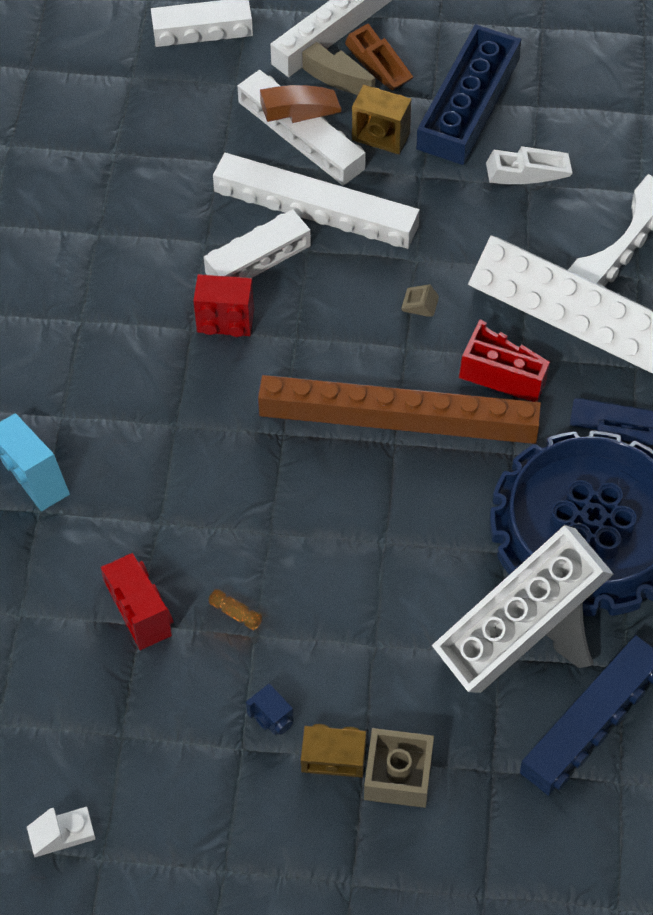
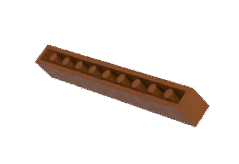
[258,375,541,444]

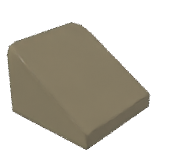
[401,284,439,317]

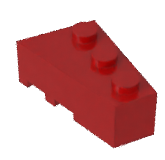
[459,319,550,402]

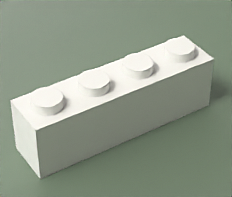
[151,0,253,47]
[204,209,311,278]

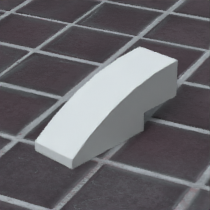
[486,146,572,184]

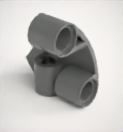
[546,603,594,668]

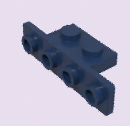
[570,397,653,446]

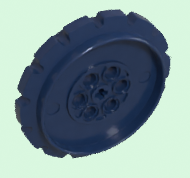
[490,431,653,616]

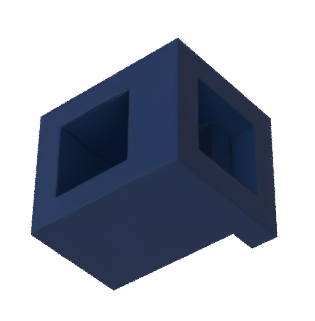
[246,684,294,736]

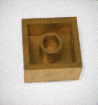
[352,85,412,155]

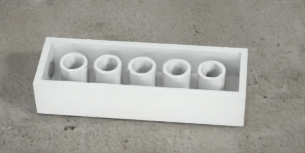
[432,525,613,693]

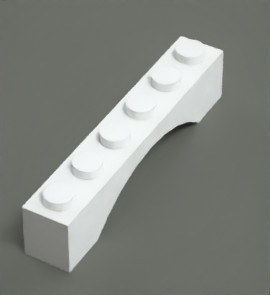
[568,174,653,288]

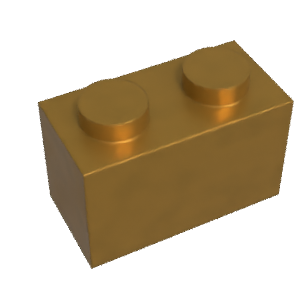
[301,724,366,778]

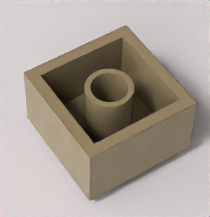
[364,728,434,808]

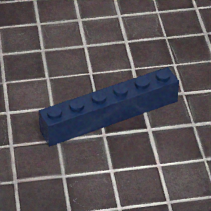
[520,635,653,796]

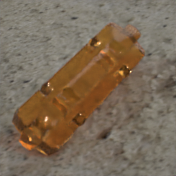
[209,589,262,630]

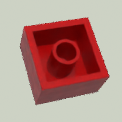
[193,274,254,337]

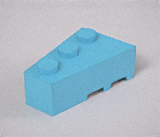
[0,413,70,512]

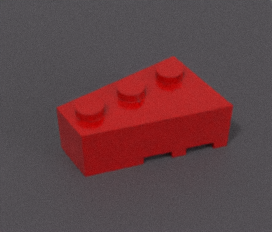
[100,553,174,650]

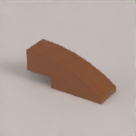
[345,23,413,90]
[260,85,341,123]

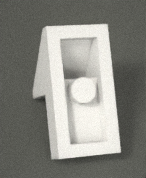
[27,807,95,857]

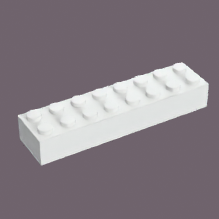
[468,236,653,373]

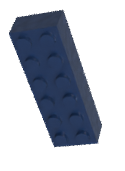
[416,24,522,165]

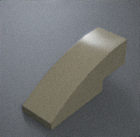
[302,42,375,95]

